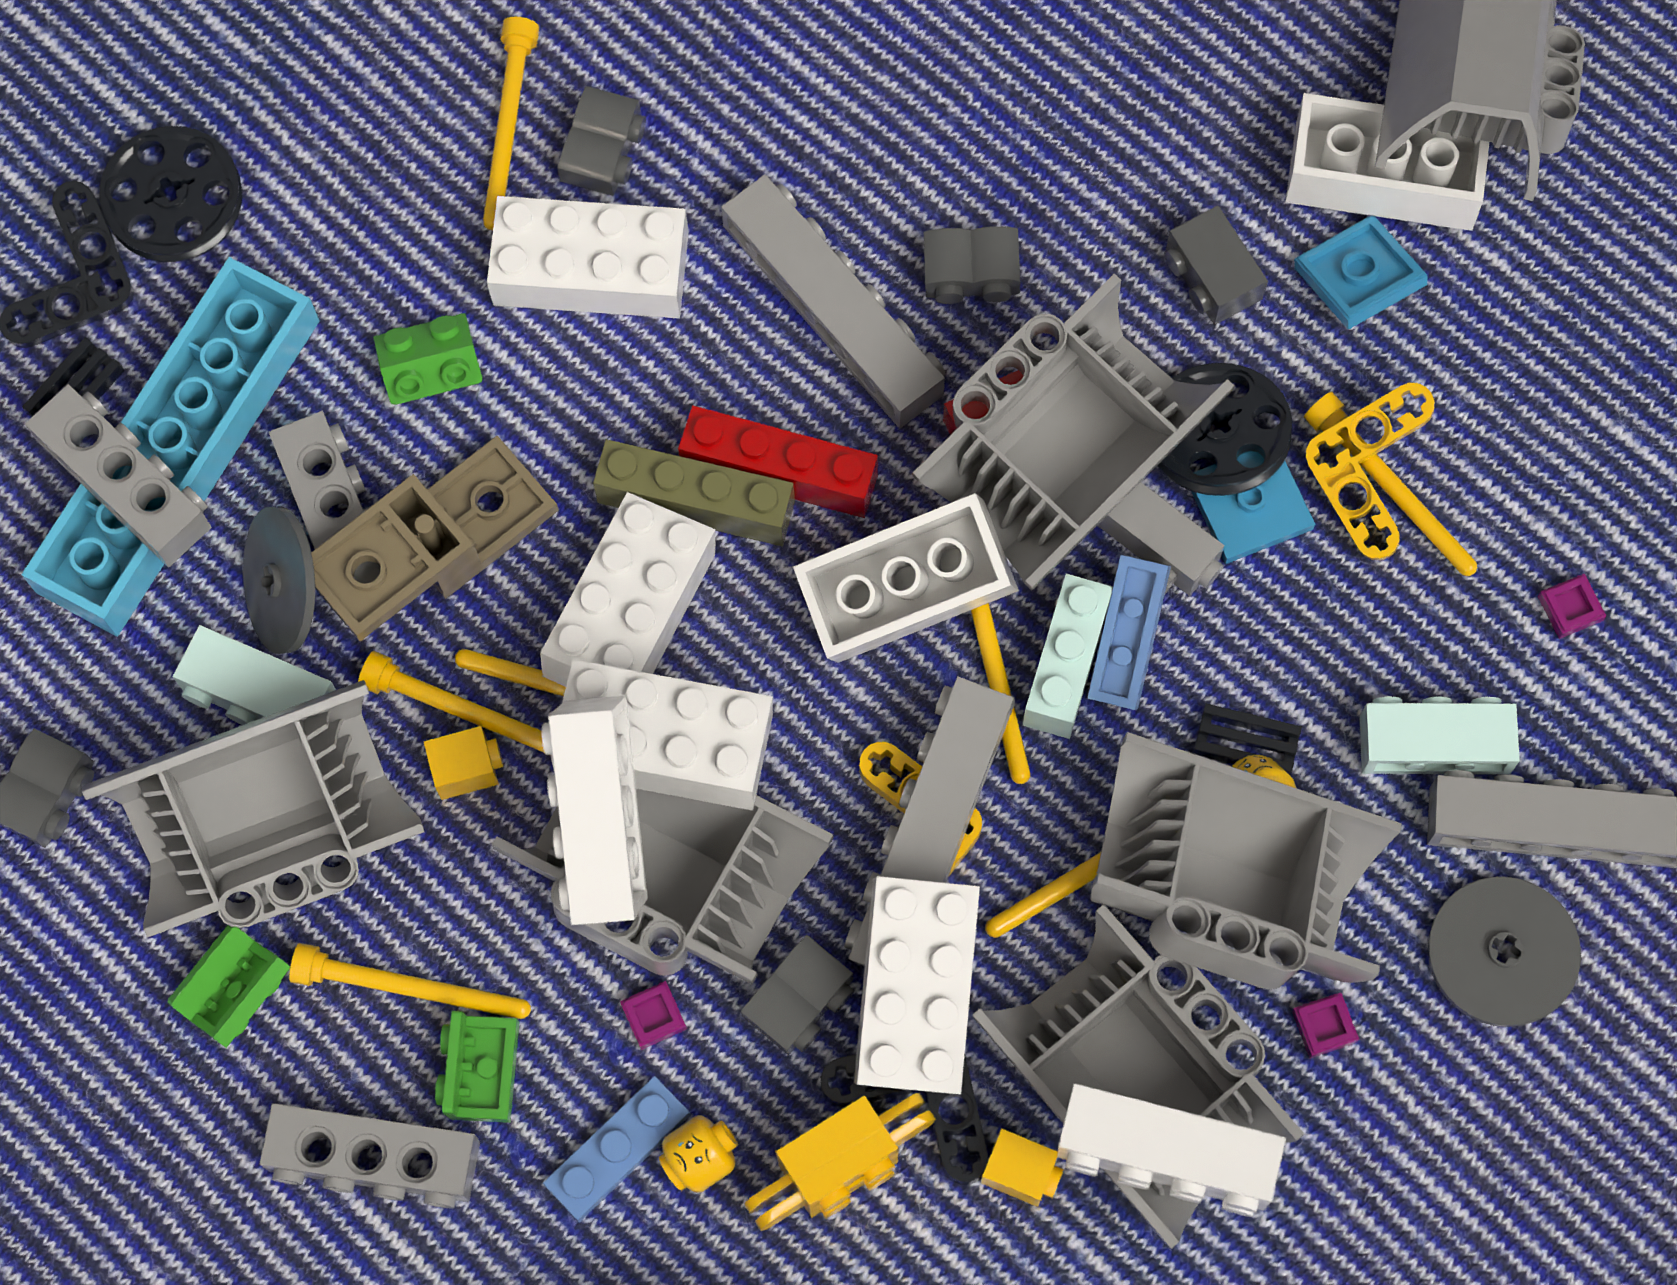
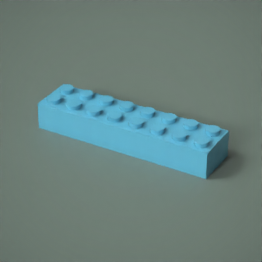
[21,257,320,637]

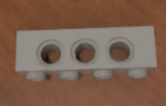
[25,384,212,568]
[269,411,381,583]
[260,1103,480,1208]

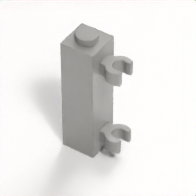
[1097,482,1225,596]

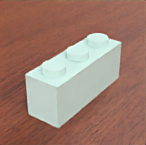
[1023,574,1113,739]
[173,625,336,725]
[1360,696,1520,774]

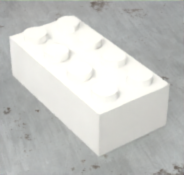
[1285,93,1489,231]
[487,196,689,318]
[540,492,716,687]
[793,493,1019,663]
[550,659,773,811]
[542,695,648,925]
[854,876,980,1094]
[1058,1084,1286,1216]

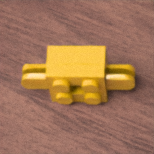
[744,1093,936,1231]

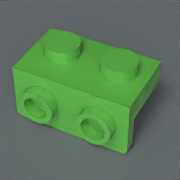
[373,313,483,405]
[168,925,291,1048]
[435,1011,520,1123]

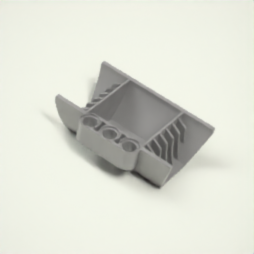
[1375,0,1585,201]
[912,274,1235,590]
[82,680,425,938]
[1091,732,1402,990]
[492,789,833,985]
[972,904,1304,1250]

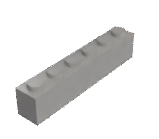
[721,174,946,429]
[844,676,1015,966]
[1427,770,1677,868]

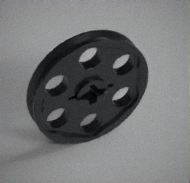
[99,126,243,262]
[1157,363,1292,496]

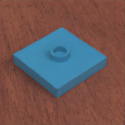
[1294,215,1427,330]
[1191,451,1315,564]

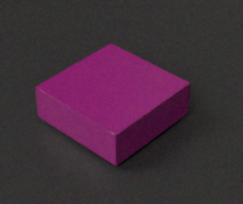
[1538,573,1606,639]
[620,981,687,1050]
[1292,992,1359,1058]

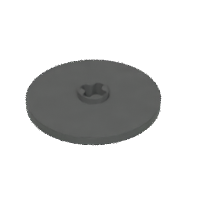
[243,506,315,654]
[1428,877,1581,1027]

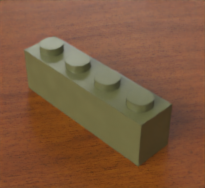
[593,439,795,547]

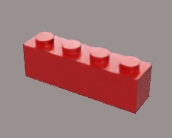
[678,405,878,519]

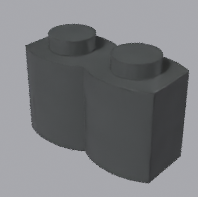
[558,86,646,196]
[924,226,1020,304]
[0,728,94,848]
[741,935,855,1055]

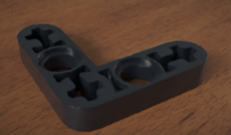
[0,181,134,348]
[821,1054,988,1185]

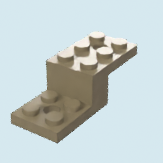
[311,436,559,642]

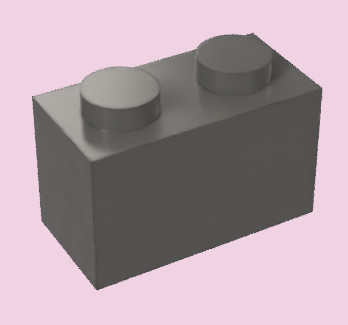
[1164,205,1268,325]

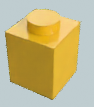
[423,726,504,800]
[981,1128,1064,1207]

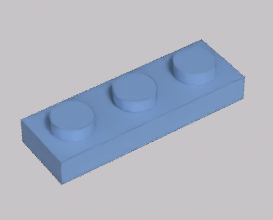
[1088,555,1171,710]
[543,1076,691,1223]

